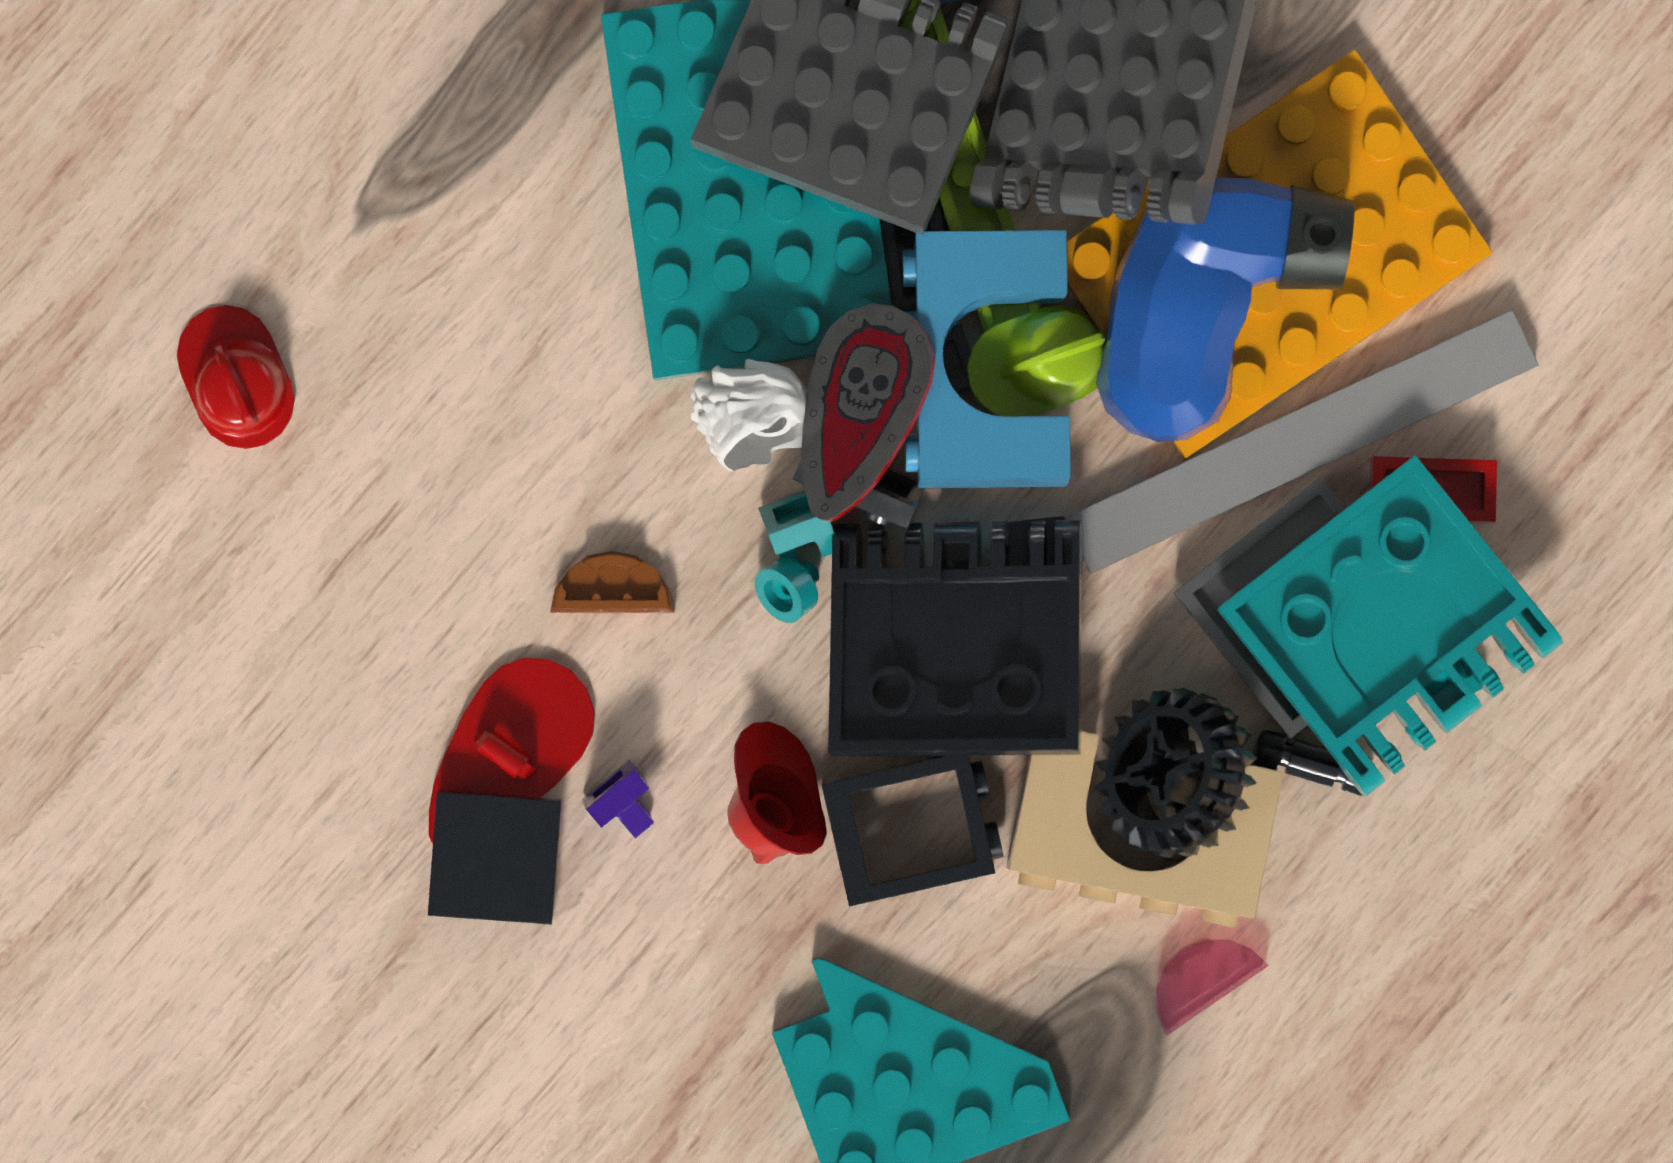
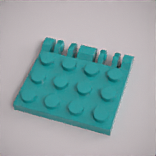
[1217,455,1564,797]

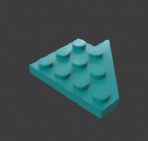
[772,957,1070,1163]

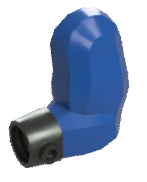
[1096,178,1355,442]

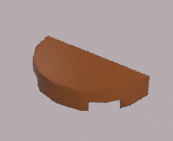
[550,551,674,613]

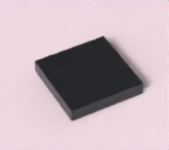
[428,790,562,925]

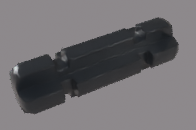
[1253,730,1375,796]

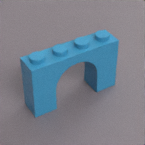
[903,230,1071,488]

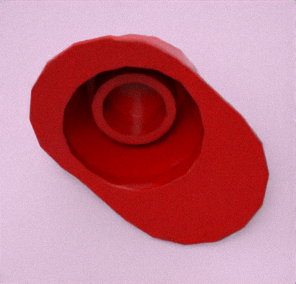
[176,305,295,449]
[727,721,827,864]

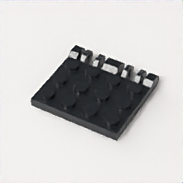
[828,520,1083,757]

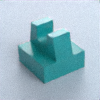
[758,490,834,563]

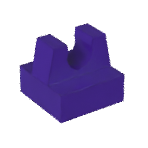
[582,760,655,839]

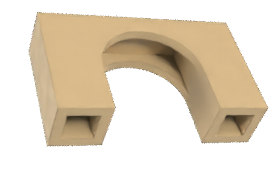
[1007,731,1284,928]

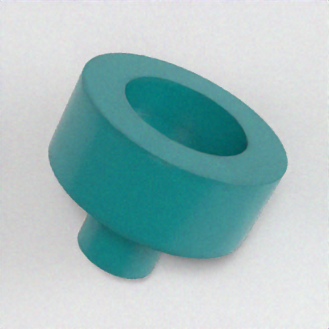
[755,557,819,623]

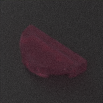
[1155,939,1269,1036]

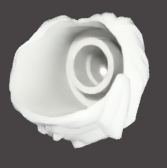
[691,359,808,471]

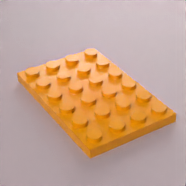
[1067,50,1493,460]

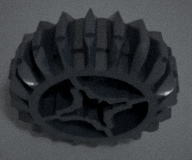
[1094,688,1257,858]

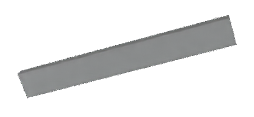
[1065,310,1539,574]

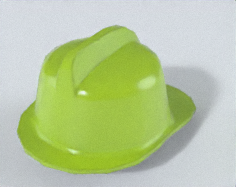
[967,305,1105,417]

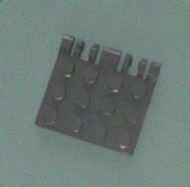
[691,0,1011,235]
[970,0,1256,225]

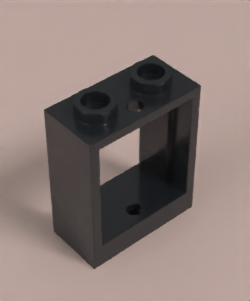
[821,756,1004,907]

